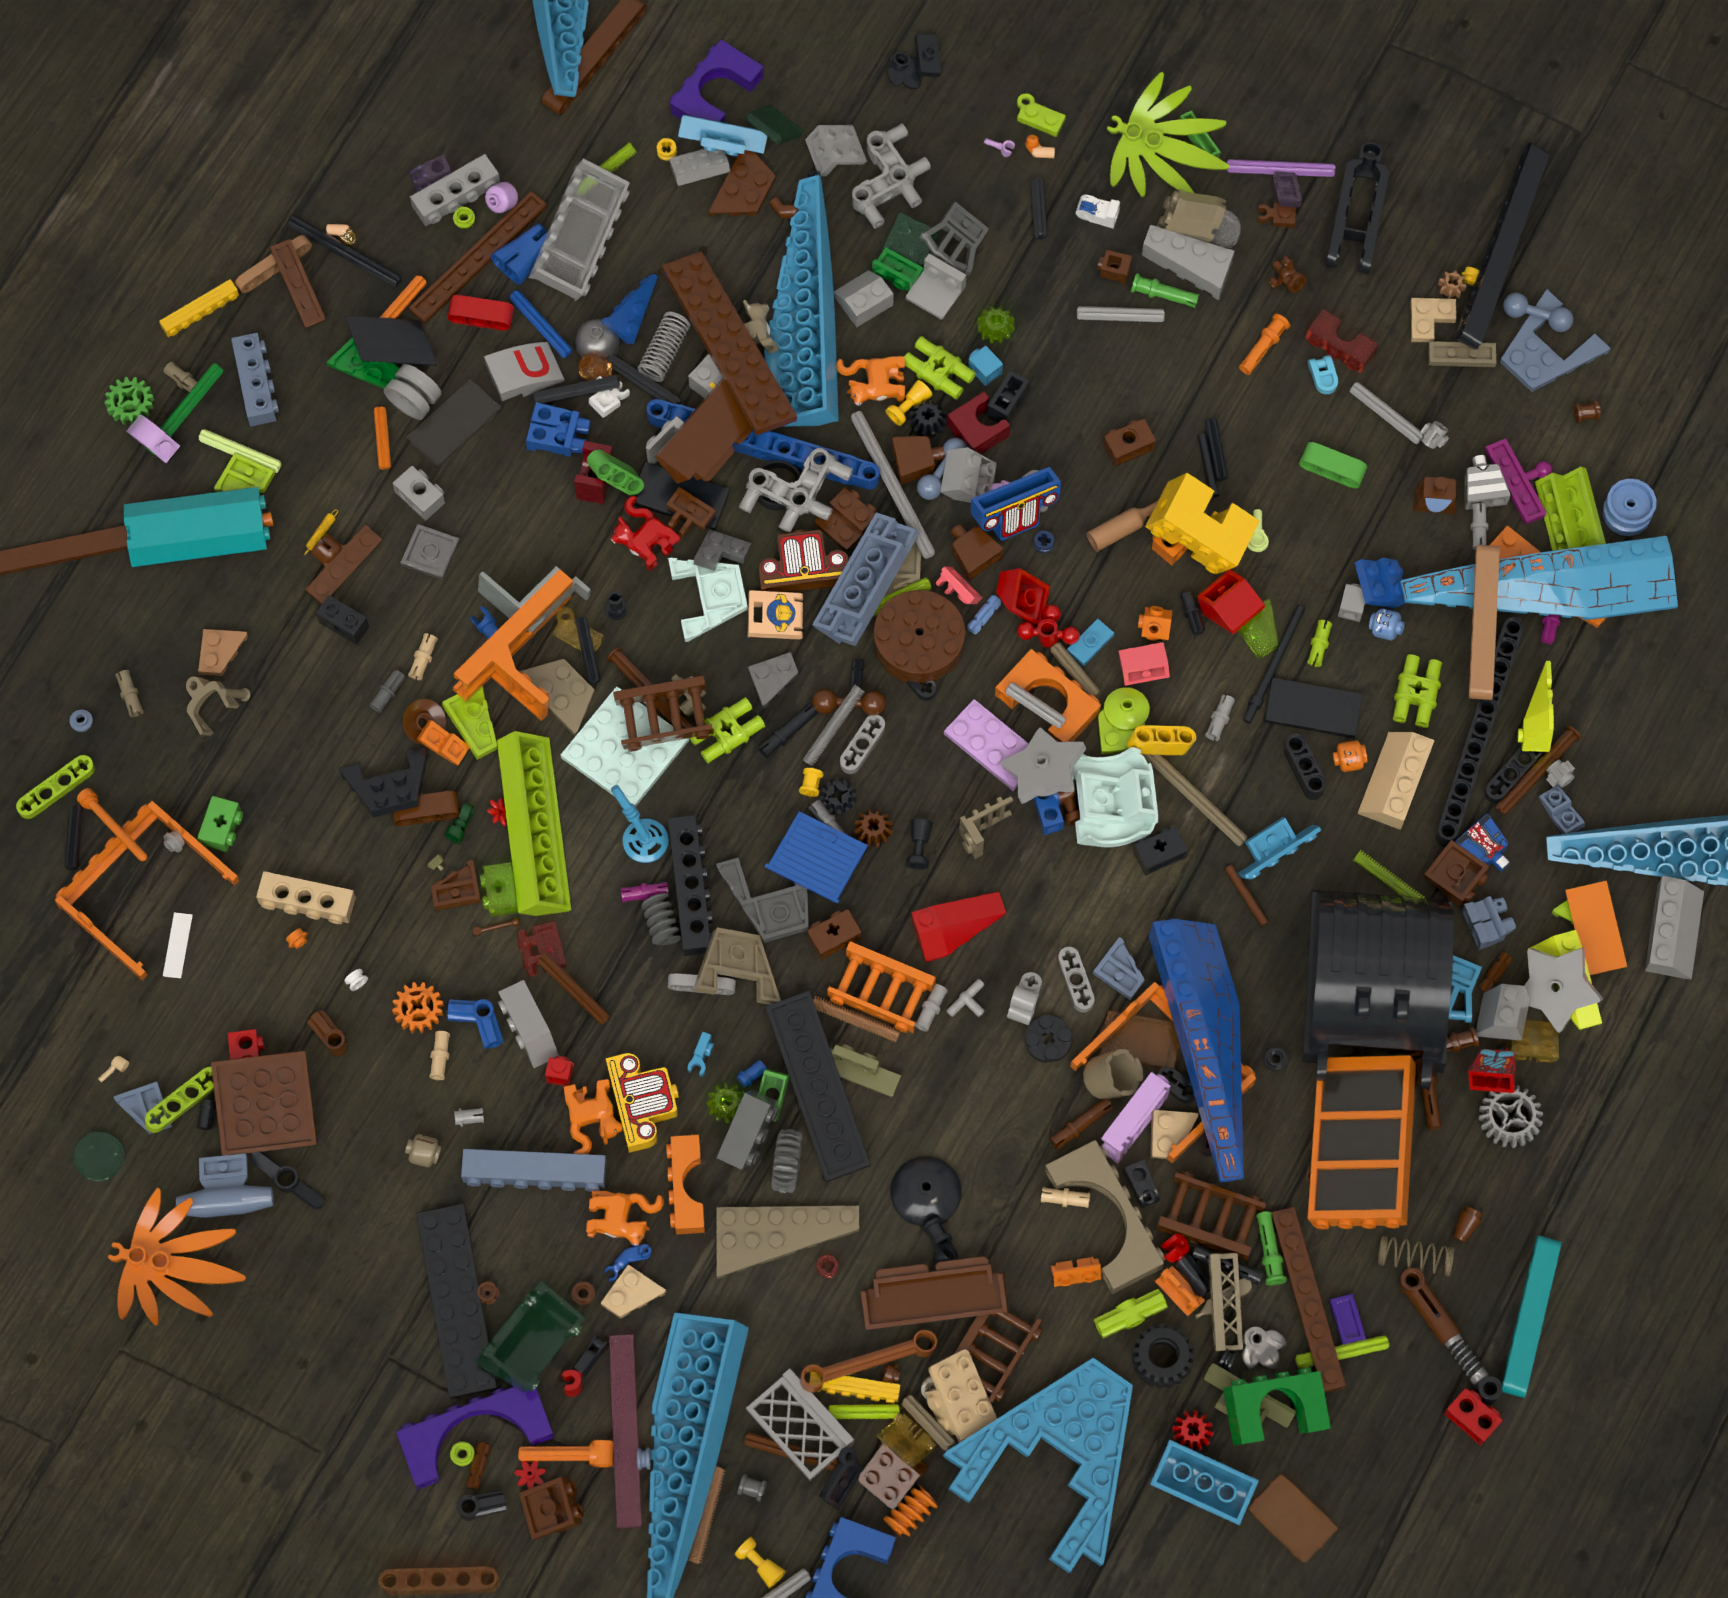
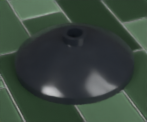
[890,1157,962,1227]

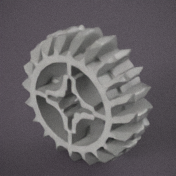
[1479,1085,1543,1148]

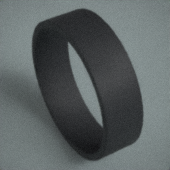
[754,460,801,511]

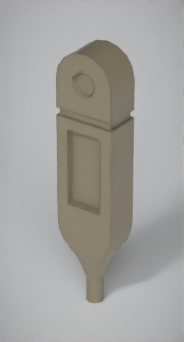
[1195,1279,1252,1319]

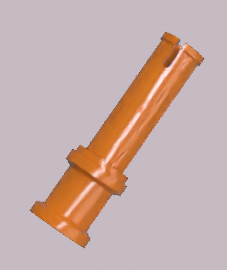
[1239,314,1290,375]

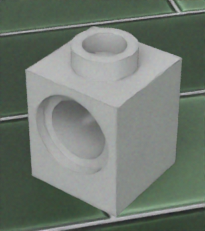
[1338,584,1365,622]

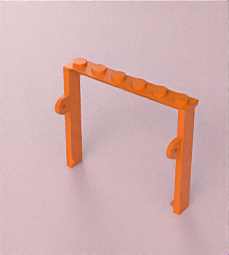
[55,801,239,981]
[1070,982,1256,1163]

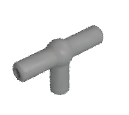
[947,979,985,1017]

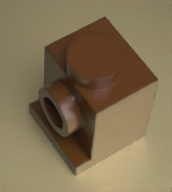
[1097,250,1132,285]

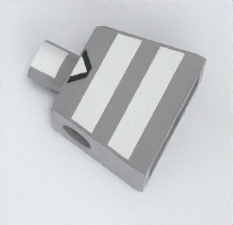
[1464,455,1510,510]

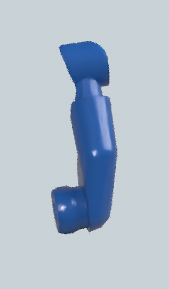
[603,1244,652,1282]

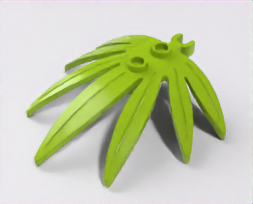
[1107,72,1229,197]

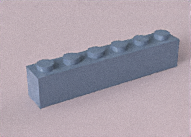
[461,1149,607,1192]

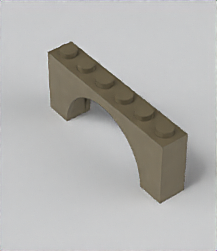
[1045,1140,1165,1294]

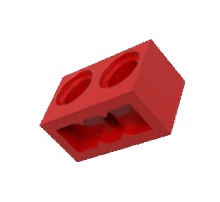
[228,1029,264,1059]
[1444,1388,1503,1446]

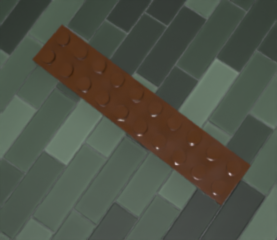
[661,251,797,436]

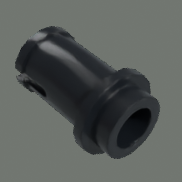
[197,1099,217,1130]

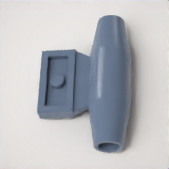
[176,1153,274,1218]

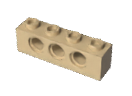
[256,871,356,924]

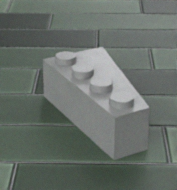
[1142,225,1234,300]

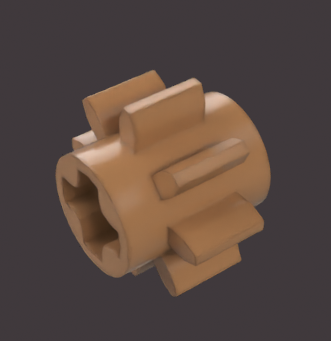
[1438,271,1466,299]

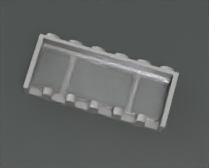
[529,158,630,301]

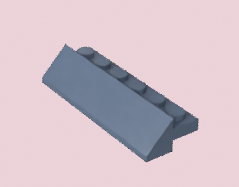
[812,513,919,646]

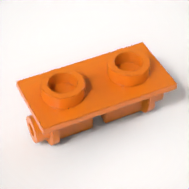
[1051,1257,1101,1287]
[1155,1266,1205,1317]

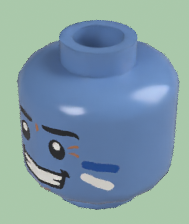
[1369,608,1405,641]

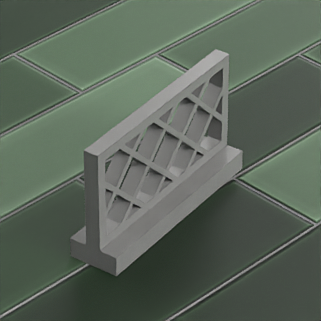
[746,1369,854,1480]

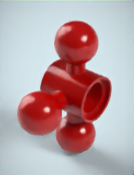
[1017,605,1080,648]

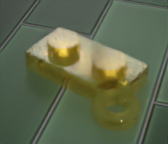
[553,607,604,652]

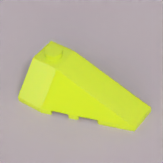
[1518,661,1554,752]
[1528,930,1602,1030]

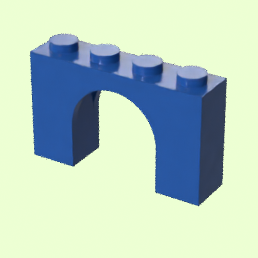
[806,1517,896,1598]

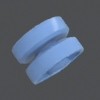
[1602,478,1656,536]

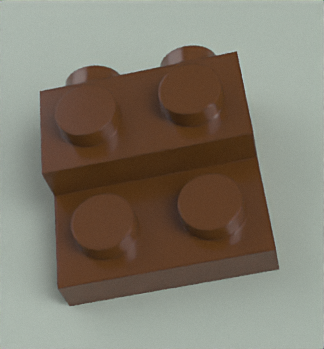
[814,487,877,553]
[1424,840,1489,907]
[519,1477,584,1540]

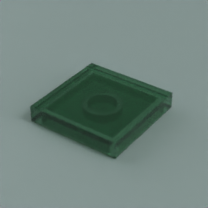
[746,105,803,144]

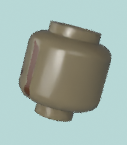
[405,1134,441,1167]

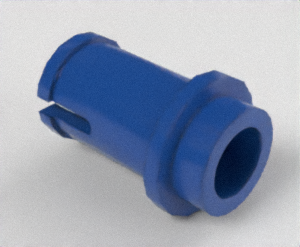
[736,1060,767,1088]

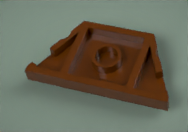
[709,150,776,217]

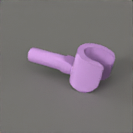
[984,138,1015,157]

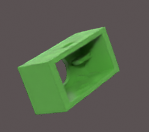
[759,1069,790,1122]

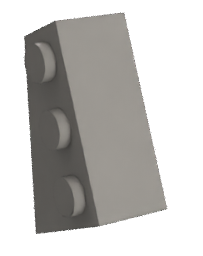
[498,980,559,1068]

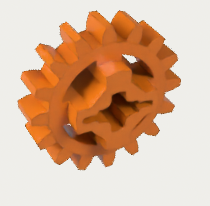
[392,982,444,1033]

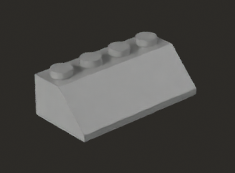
[1645,876,1704,980]

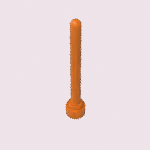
[77,788,147,861]

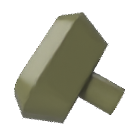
[427,854,444,871]

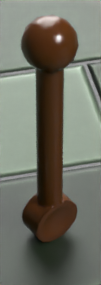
[472,918,520,936]

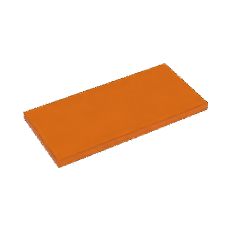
[1565,881,1627,975]

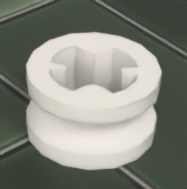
[344,969,368,991]

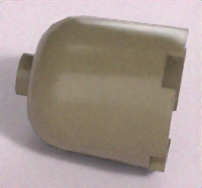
[1083,1049,1143,1099]

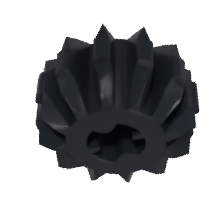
[909,400,947,437]

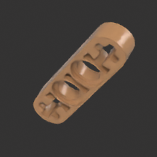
[235,235,312,293]

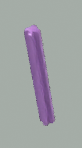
[1227,159,1335,177]

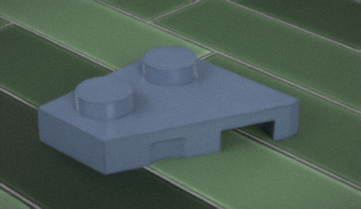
[114,1082,172,1134]

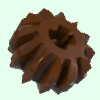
[854,809,893,848]

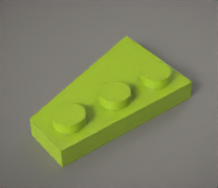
[442,686,497,760]

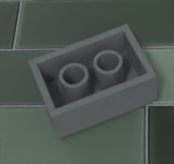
[717,1090,779,1170]

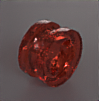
[817,1255,838,1278]

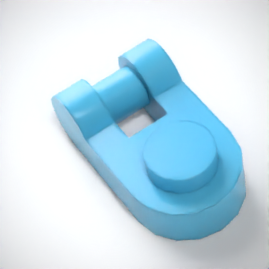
[1308,355,1338,394]

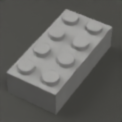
[669,149,730,186]

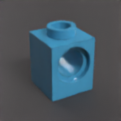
[968,346,1003,386]

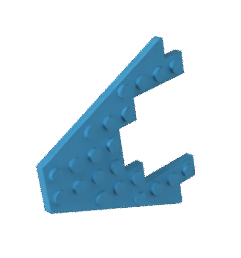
[943,1358,1133,1573]

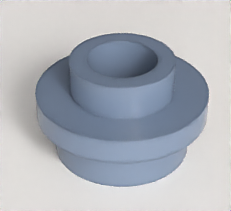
[70,710,93,732]

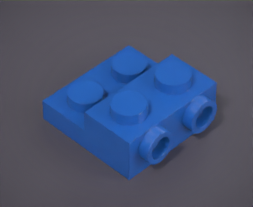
[1355,558,1405,608]

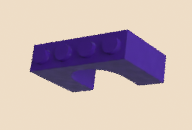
[670,40,764,123]

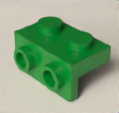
[872,248,923,291]

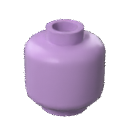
[485,182,518,213]

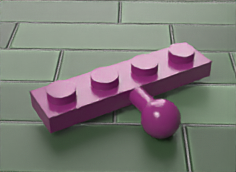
[1485,438,1552,525]

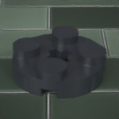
[1025,1015,1072,1063]

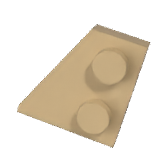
[1150,1110,1198,1159]
[601,1265,666,1319]

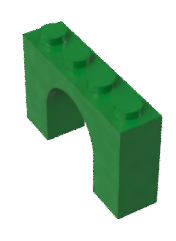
[1223,1368,1331,1446]

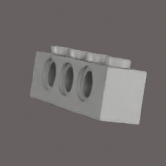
[410,154,500,226]

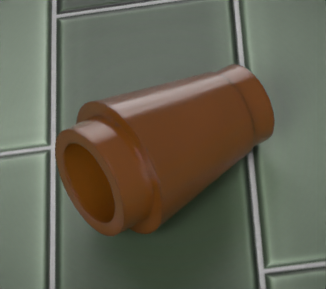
[1453,1206,1483,1243]

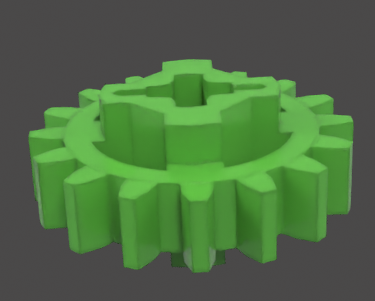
[105,377,154,425]

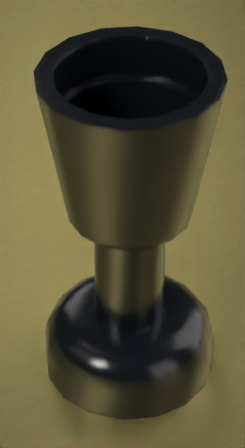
[906,819,933,870]

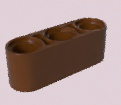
[392,791,460,826]

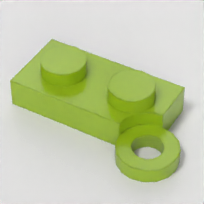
[1017,94,1066,137]

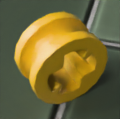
[657,138,677,161]

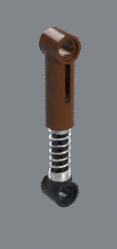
[1398,1268,1502,1405]

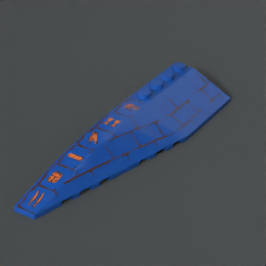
[1149,919,1244,1183]

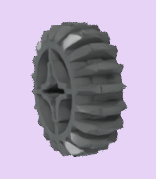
[771,1129,803,1193]

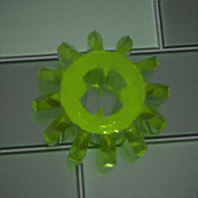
[978,305,1015,344]
[707,1083,744,1124]

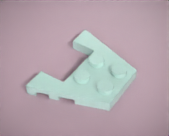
[668,558,748,642]

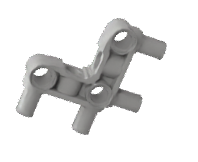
[852,124,931,228]
[739,448,853,533]

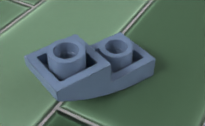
[1539,785,1585,834]

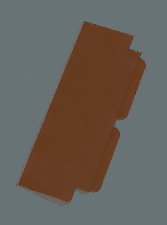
[655,378,753,483]
[861,1256,1008,1330]

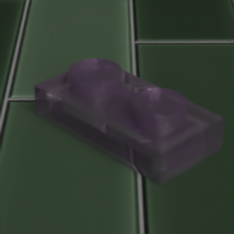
[1272,171,1302,207]

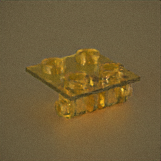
[1510,1020,1559,1063]
[876,1413,936,1468]

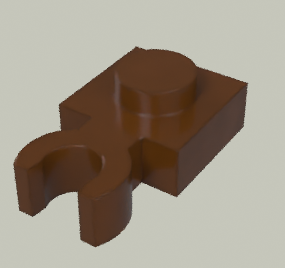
[1257,203,1296,228]

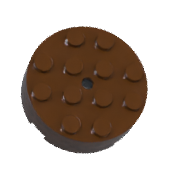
[874,590,965,684]

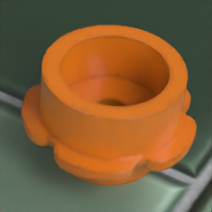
[286,928,308,949]

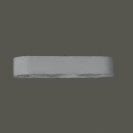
[840,715,885,774]
[1058,947,1095,1013]
[667,973,736,995]

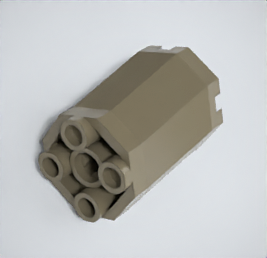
[1157,189,1226,243]

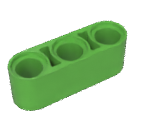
[1299,442,1368,488]
[587,450,644,495]

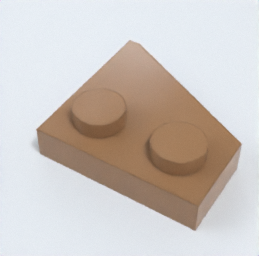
[198,629,248,676]

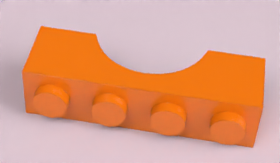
[666,1135,705,1234]

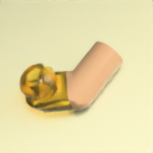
[327,224,356,245]

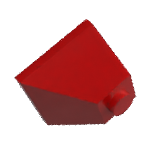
[996,568,1050,627]

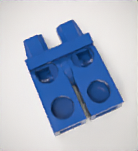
[526,402,591,457]

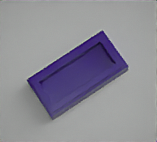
[1329,1294,1366,1345]

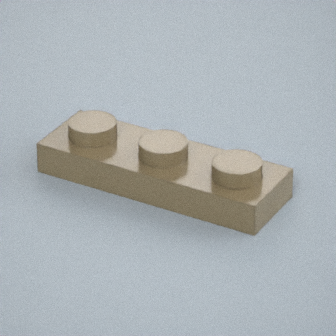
[1428,341,1496,367]

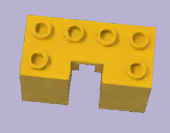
[1145,473,1260,574]

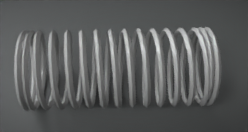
[638,312,690,382]

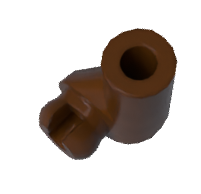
[770,197,799,219]

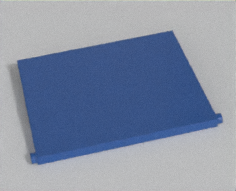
[765,811,868,904]

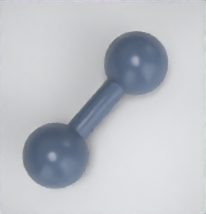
[1503,293,1573,332]
[917,438,967,500]

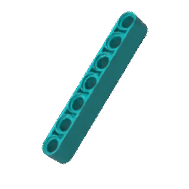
[1502,1235,1561,1398]

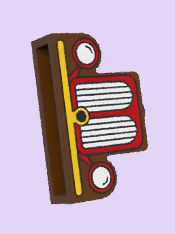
[759,530,849,593]

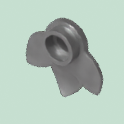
[1242,1327,1287,1369]

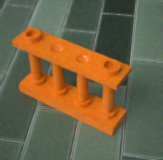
[827,941,936,1033]

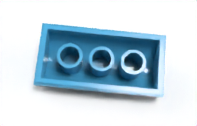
[1150,1440,1259,1525]

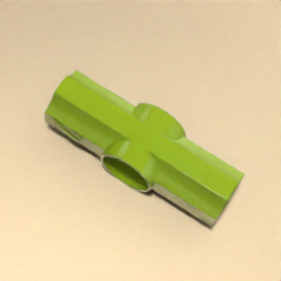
[1094,1289,1167,1339]

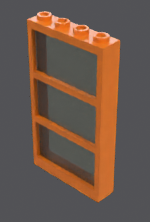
[1308,1055,1416,1229]

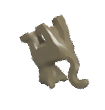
[734,300,779,354]

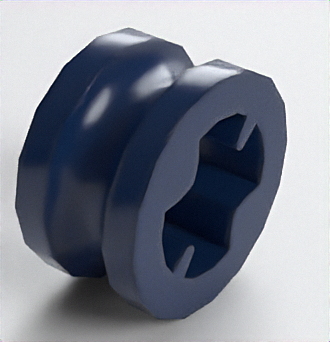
[1034,530,1054,553]

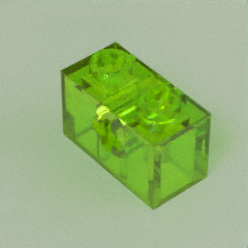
[480,862,518,917]

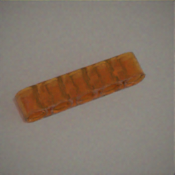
[378,1566,500,1595]

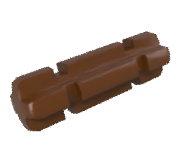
[1479,952,1512,992]
[466,1442,491,1490]

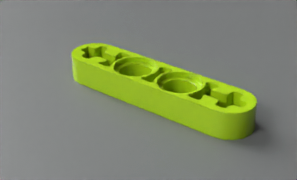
[16,755,95,819]
[144,1067,214,1133]

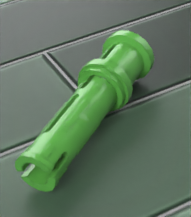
[1131,273,1199,308]
[1256,1212,1287,1286]

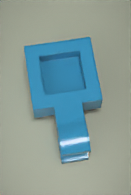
[688,1032,714,1077]

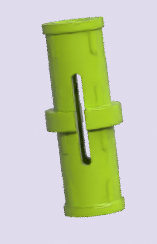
[1307,620,1332,667]

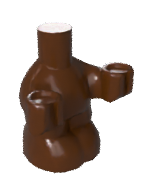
[1268,256,1307,293]

